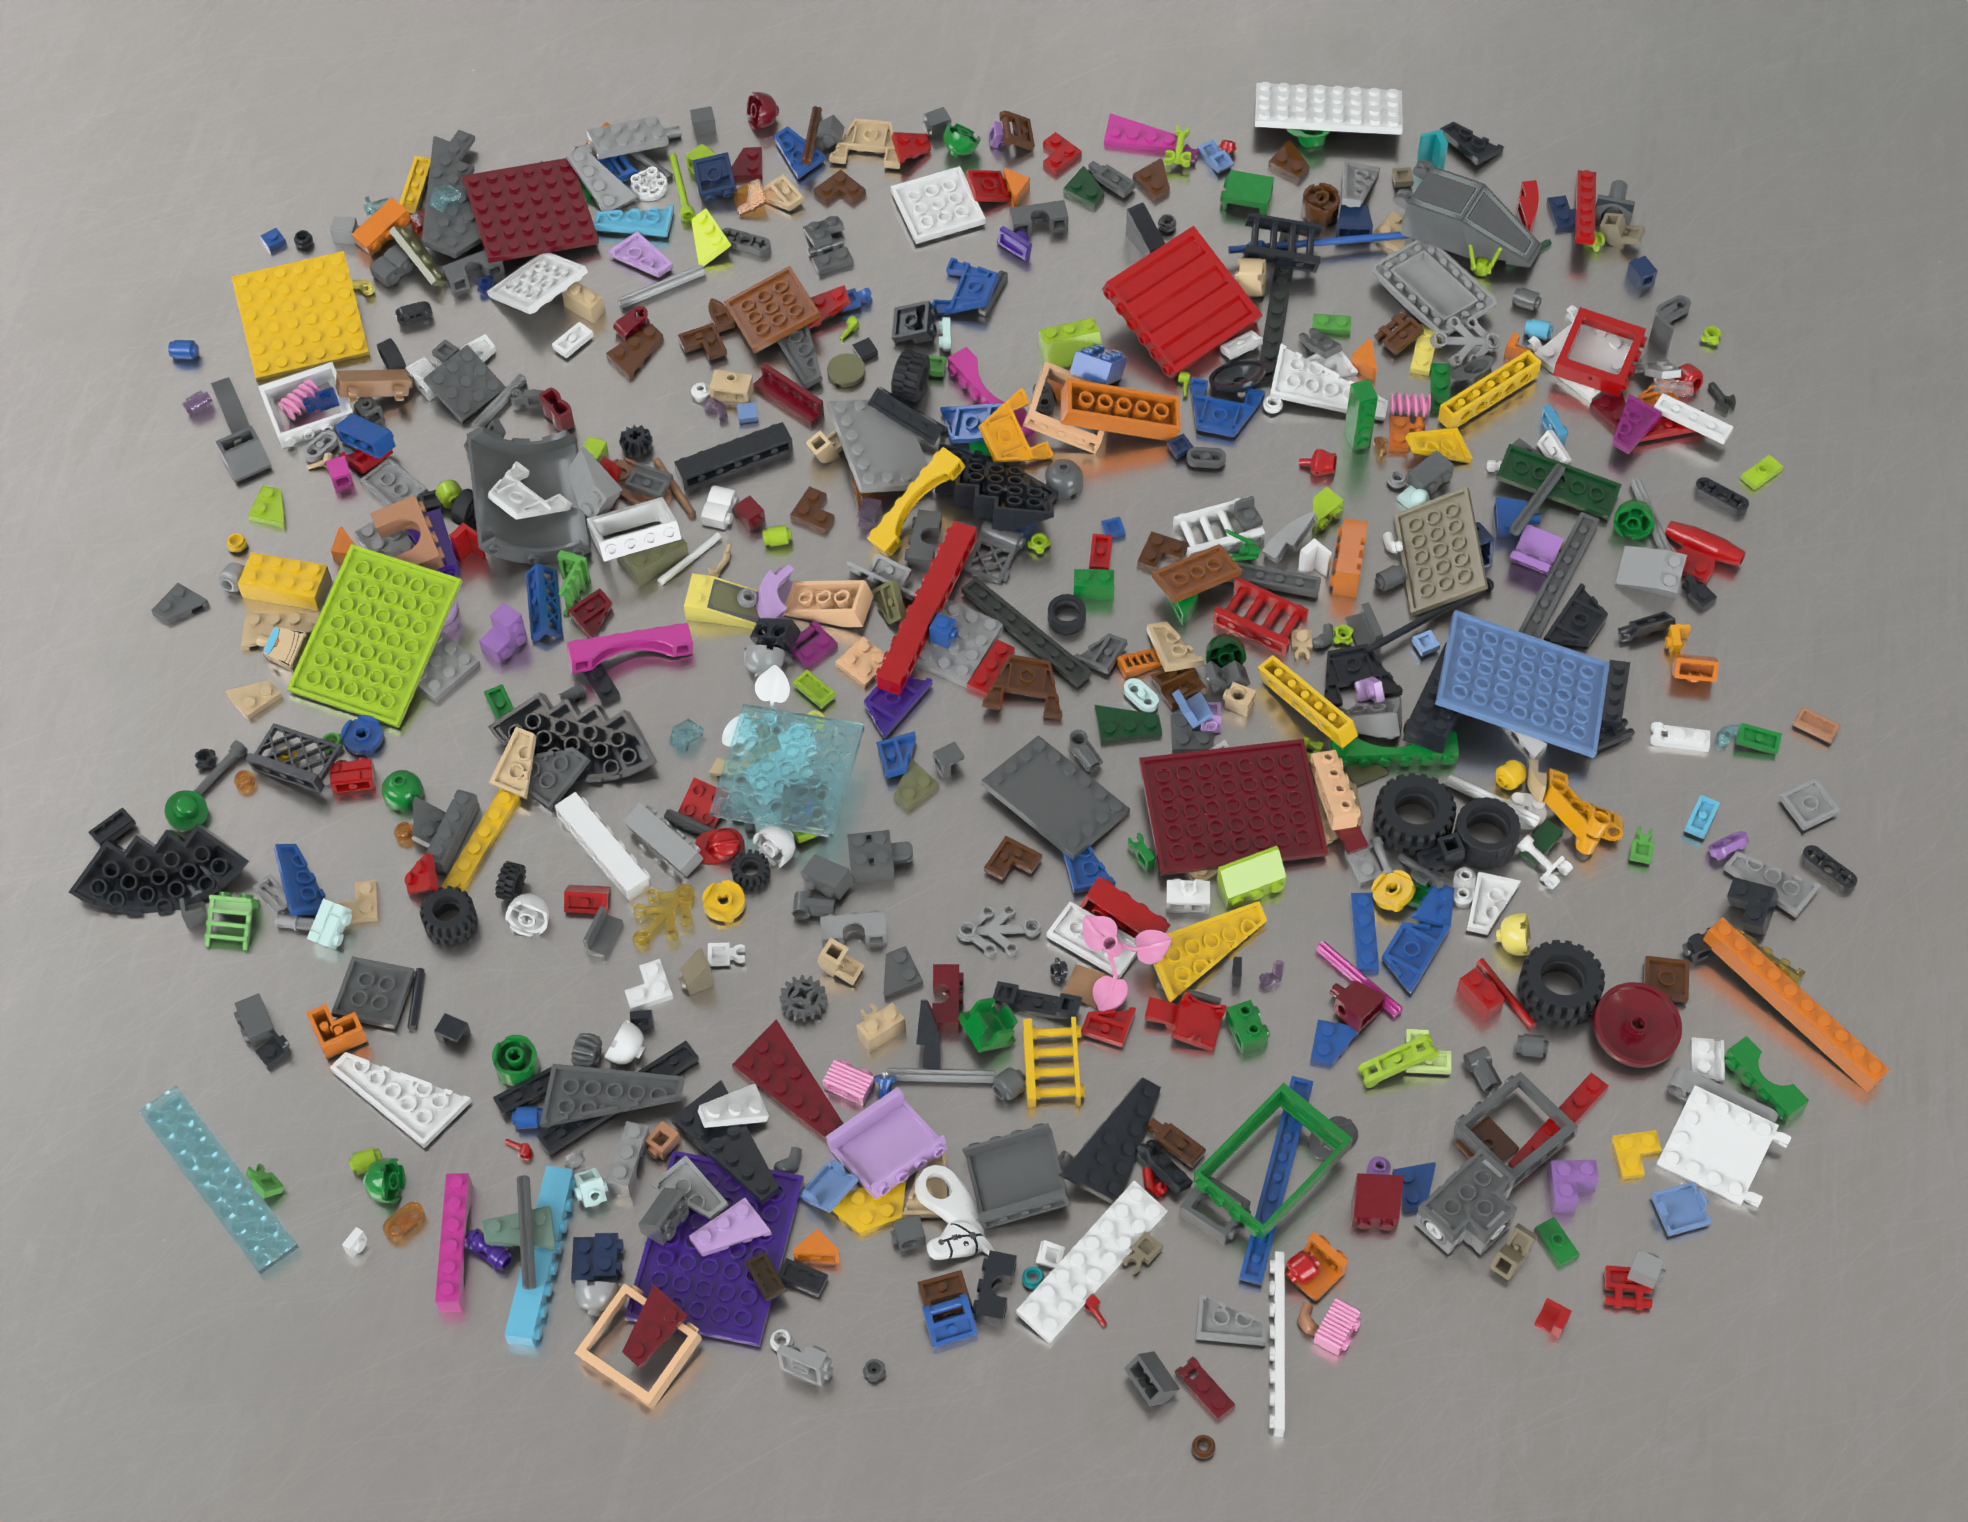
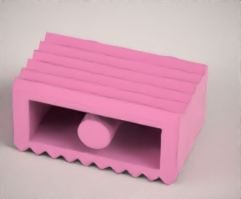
[823,1060,875,1106]
[1314,1298,1362,1356]

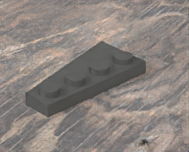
[777,325,823,389]

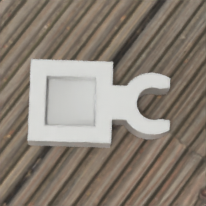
[708,942,745,966]

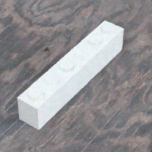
[555,792,650,902]

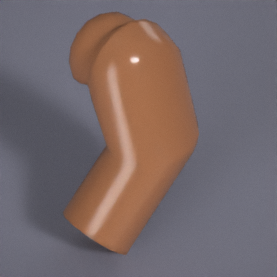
[1297,1302,1319,1336]

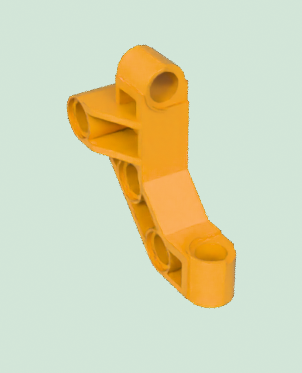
[1543,767,1624,855]

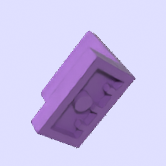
[1510,524,1563,576]

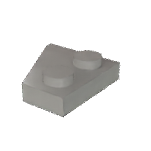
[1634,359,1681,379]

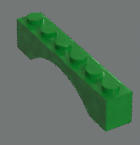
[1330,731,1459,769]

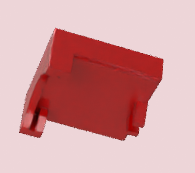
[1171,992,1227,1052]

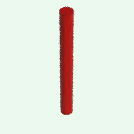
[1476,958,1536,1029]

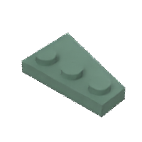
[482,1206,557,1251]

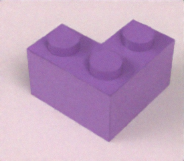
[479,602,527,664]
[1547,1160,1599,1213]

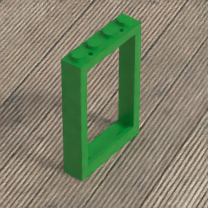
[1193,1082,1353,1240]

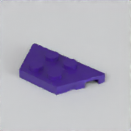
[864,675,933,738]

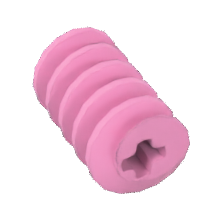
[278,379,321,421]
[1390,391,1431,418]

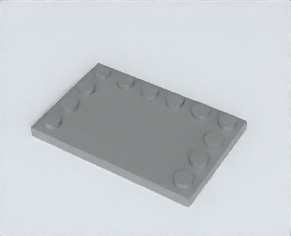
[827,398,934,493]

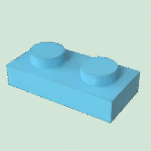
[1684,795,1720,839]

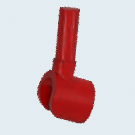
[504,1139,533,1160]
[1085,1294,1107,1327]

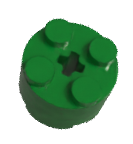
[492,1035,540,1086]

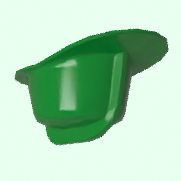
[1287,128,1330,148]

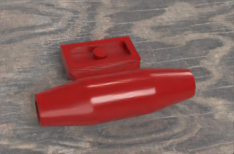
[1665,521,1746,584]

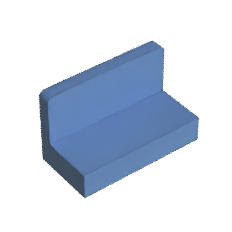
[1172,689,1214,728]

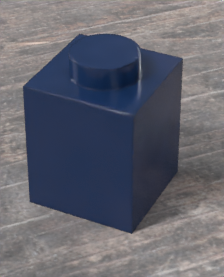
[1626,256,1658,290]

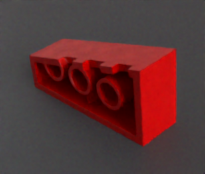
[1079,876,1171,938]

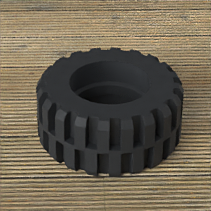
[1373,773,1457,856]
[1518,940,1605,1027]

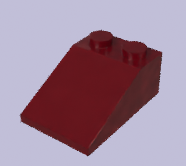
[1351,1173,1404,1230]

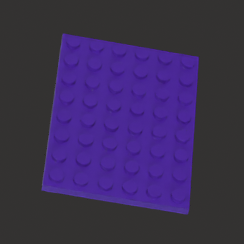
[624,1151,804,1347]

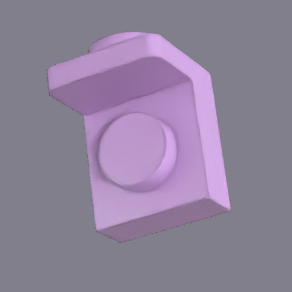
[1354,677,1385,703]
[1201,702,1222,733]

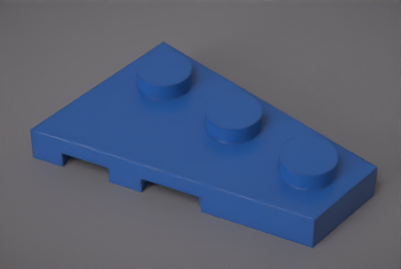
[774,126,825,179]

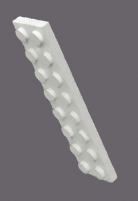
[1015,1181,1168,1344]

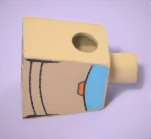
[256,627,309,673]

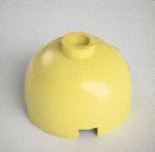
[1496,912,1531,956]

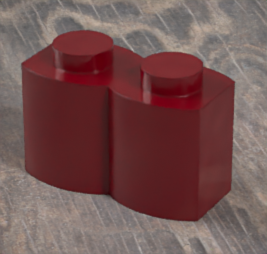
[539,387,575,431]

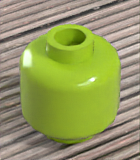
[436,479,463,509]

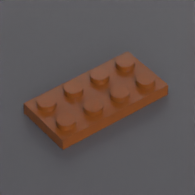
[1152,544,1242,603]

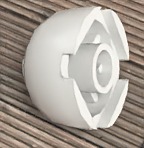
[753,824,795,868]
[505,893,550,936]
[604,1019,645,1065]

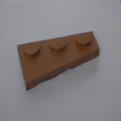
[606,323,664,380]

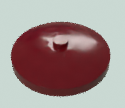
[1593,982,1682,1068]

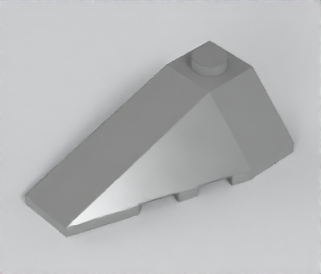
[1338,697,1402,739]

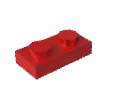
[1089,534,1112,570]

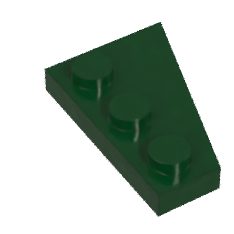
[1094,705,1162,744]

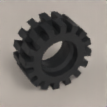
[731,849,770,891]
[495,861,526,902]

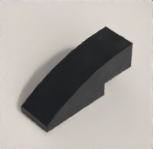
[916,999,943,1069]

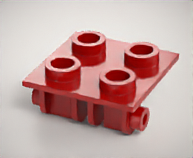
[678,777,731,829]

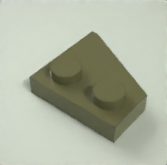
[871,579,907,624]

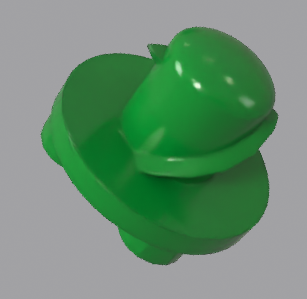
[164,790,208,833]

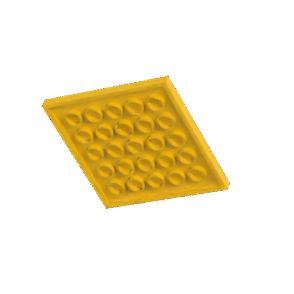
[231,251,370,381]

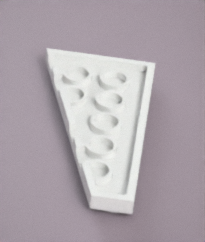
[330,1052,472,1148]

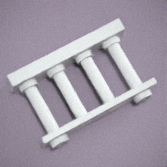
[1173,496,1265,558]

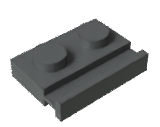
[625,462,673,499]

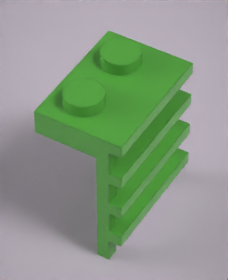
[557,550,591,617]
[204,892,260,950]

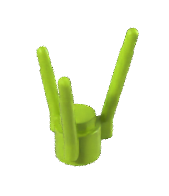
[1469,244,1502,276]

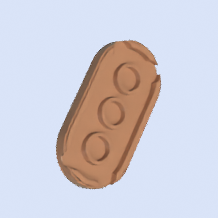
[612,458,671,506]

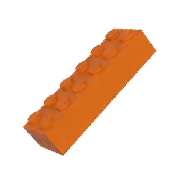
[1061,378,1181,441]

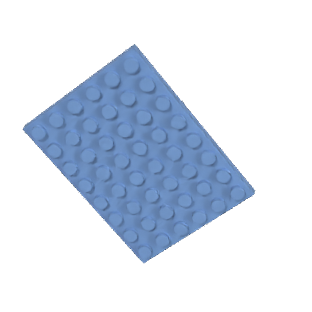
[1435,610,1610,758]

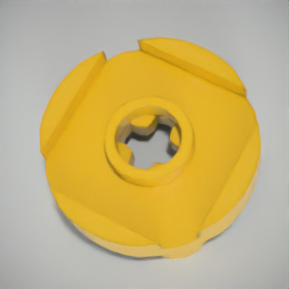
[1371,870,1416,912]
[702,880,745,923]

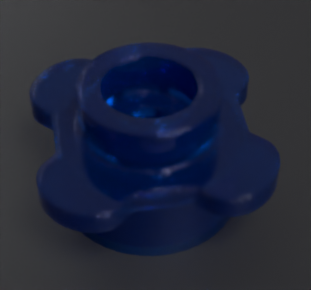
[475,275,495,294]

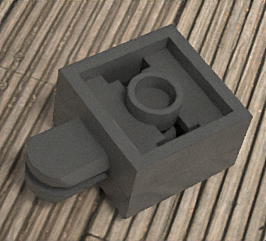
[847,830,913,883]

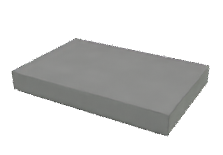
[360,457,429,506]

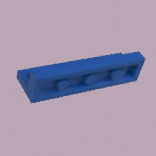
[526,563,563,641]

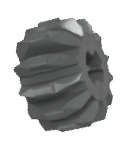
[571,1033,602,1068]

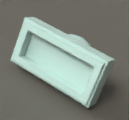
[1397,485,1430,509]

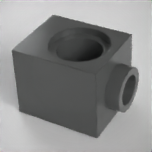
[890,1215,926,1251]

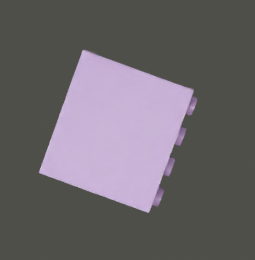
[825,1087,948,1200]

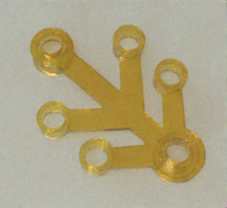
[633,884,695,949]

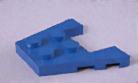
[932,258,999,316]
[1190,377,1265,437]

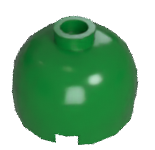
[943,122,981,157]
[1613,499,1654,540]
[381,770,425,812]
[363,1158,405,1203]

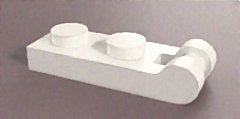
[1650,722,1710,752]

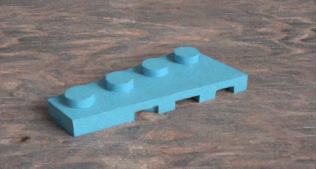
[594,205,674,237]

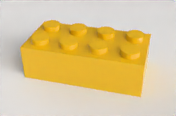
[238,552,332,611]

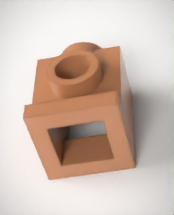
[645,1121,681,1160]

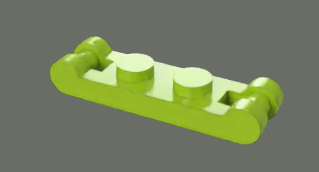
[1358,1034,1439,1088]

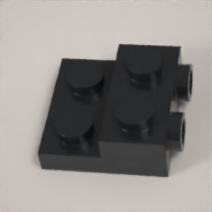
[892,300,938,344]

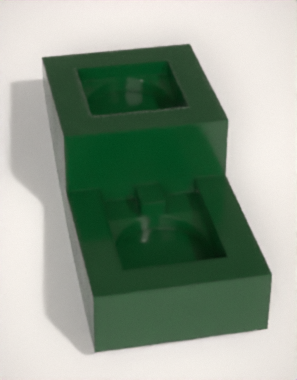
[1519,819,1564,867]

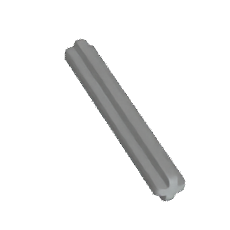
[472,374,527,429]

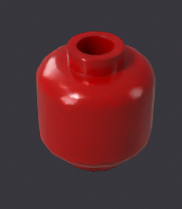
[1674,363,1703,392]
[1286,1250,1321,1285]

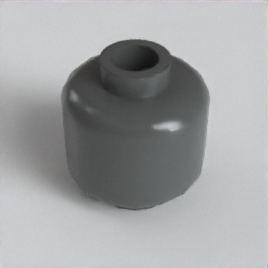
[992,1067,1026,1101]

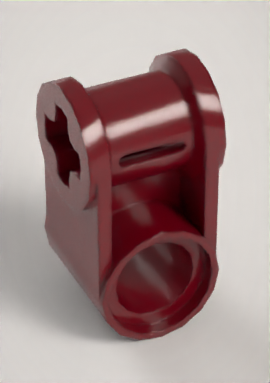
[613,306,650,340]

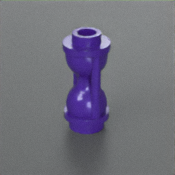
[465,1228,513,1271]

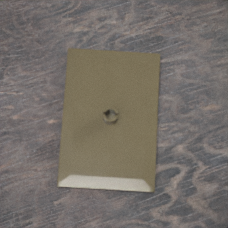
[1394,486,1488,616]

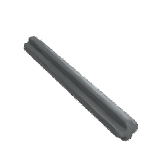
[1509,464,1565,536]
[517,1175,536,1290]

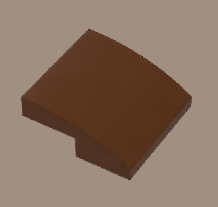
[1150,668,1208,710]

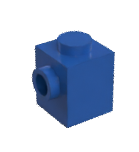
[929,613,959,649]

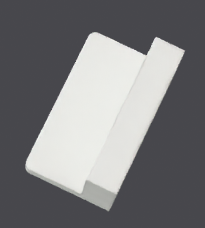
[1298,538,1332,577]

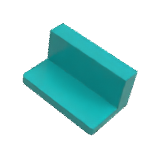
[1417,130,1448,169]

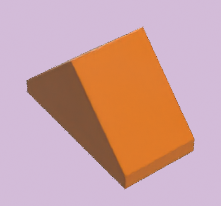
[1003,168,1030,207]
[1350,339,1377,381]
[331,527,355,564]
[793,1228,840,1263]

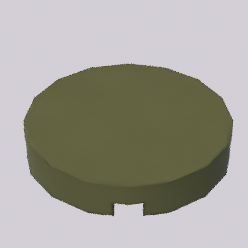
[827,353,866,388]

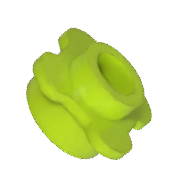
[1588,230,1605,252]
[1701,326,1722,345]
[1027,533,1051,554]
[1333,625,1354,645]

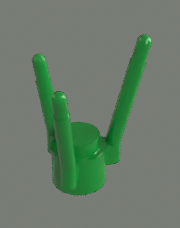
[1225,529,1260,561]

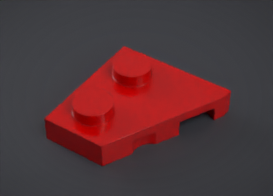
[404,853,438,895]
[1081,1007,1136,1048]

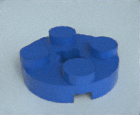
[341,715,384,756]

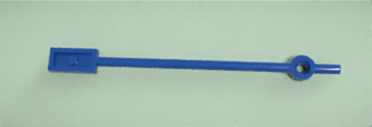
[1228,231,1415,254]

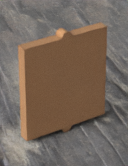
[1064,964,1109,1009]

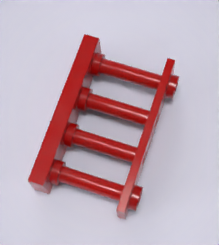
[1213,577,1309,656]

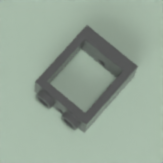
[1179,1176,1251,1245]

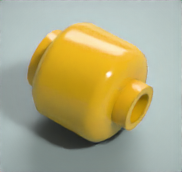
[1495,760,1527,791]

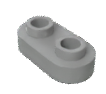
[303,430,338,463]

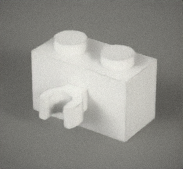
[1166,879,1210,914]

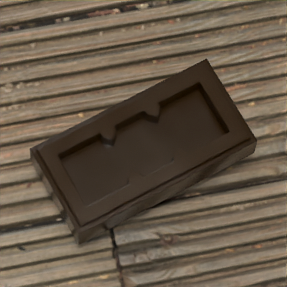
[745,1251,787,1302]

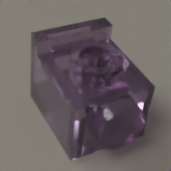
[857,496,882,530]

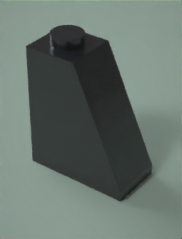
[1126,202,1165,257]

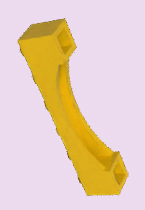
[867,447,965,558]

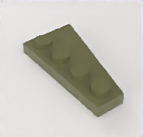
[389,226,447,287]

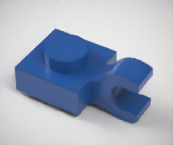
[842,288,873,312]

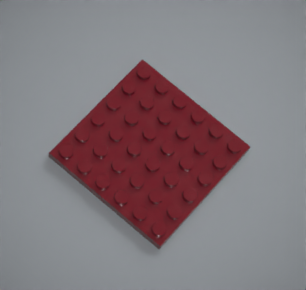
[462,158,599,263]

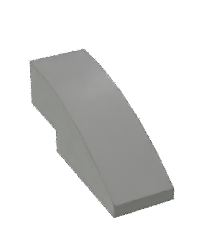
[1262,512,1318,564]

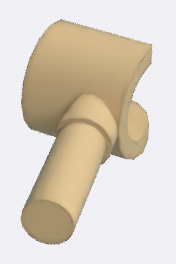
[307,453,333,470]

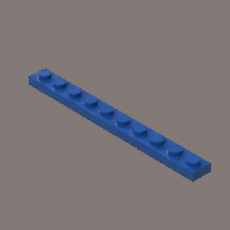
[1239,1076,1314,1285]

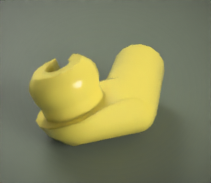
[351,279,374,295]

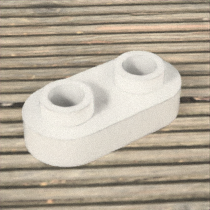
[1453,867,1476,909]

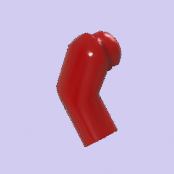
[1142,1167,1167,1197]

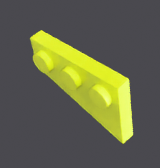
[691,209,732,267]

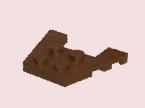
[982,654,1062,720]

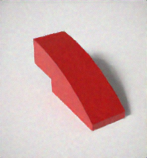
[1517,180,1539,232]

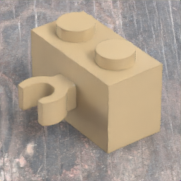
[856,1002,906,1053]

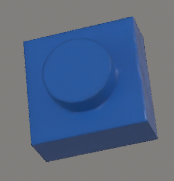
[260,228,287,252]

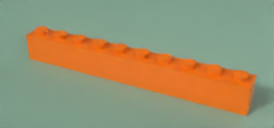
[1703,917,1890,1093]

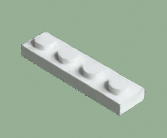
[1654,393,1734,445]

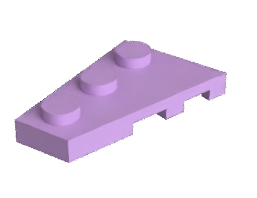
[608,231,673,278]
[689,1198,772,1256]

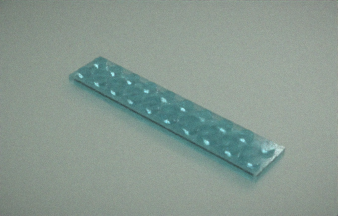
[138,1086,299,1275]

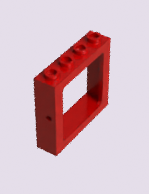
[1553,307,1648,397]

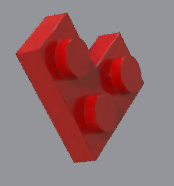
[1043,132,1082,175]

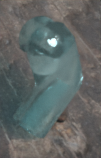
[1716,725,1739,745]

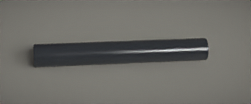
[407,968,425,1030]

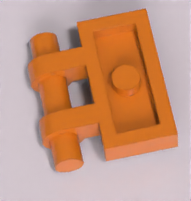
[1388,416,1425,453]

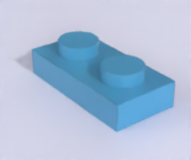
[1540,404,1568,445]

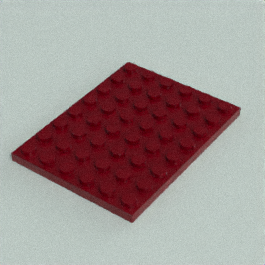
[1139,739,1328,876]

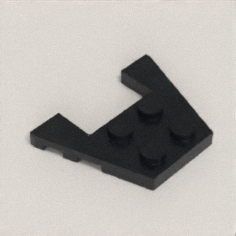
[1324,644,1403,707]

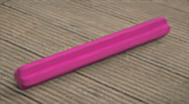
[1316,941,1403,1017]

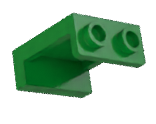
[1220,170,1274,215]

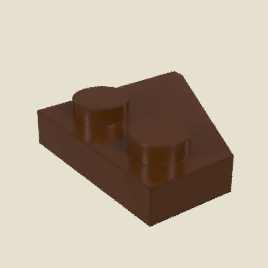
[1268,140,1310,182]
[1133,158,1170,201]

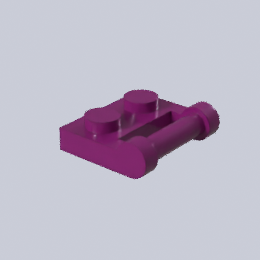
[787,620,838,669]

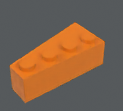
[1329,518,1368,598]

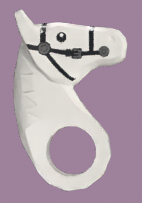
[915,1165,995,1260]

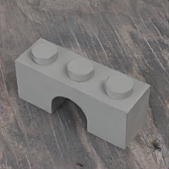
[820,911,887,948]
[606,1121,650,1198]

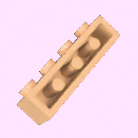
[1310,750,1361,830]

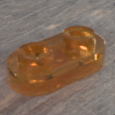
[383,1202,425,1241]

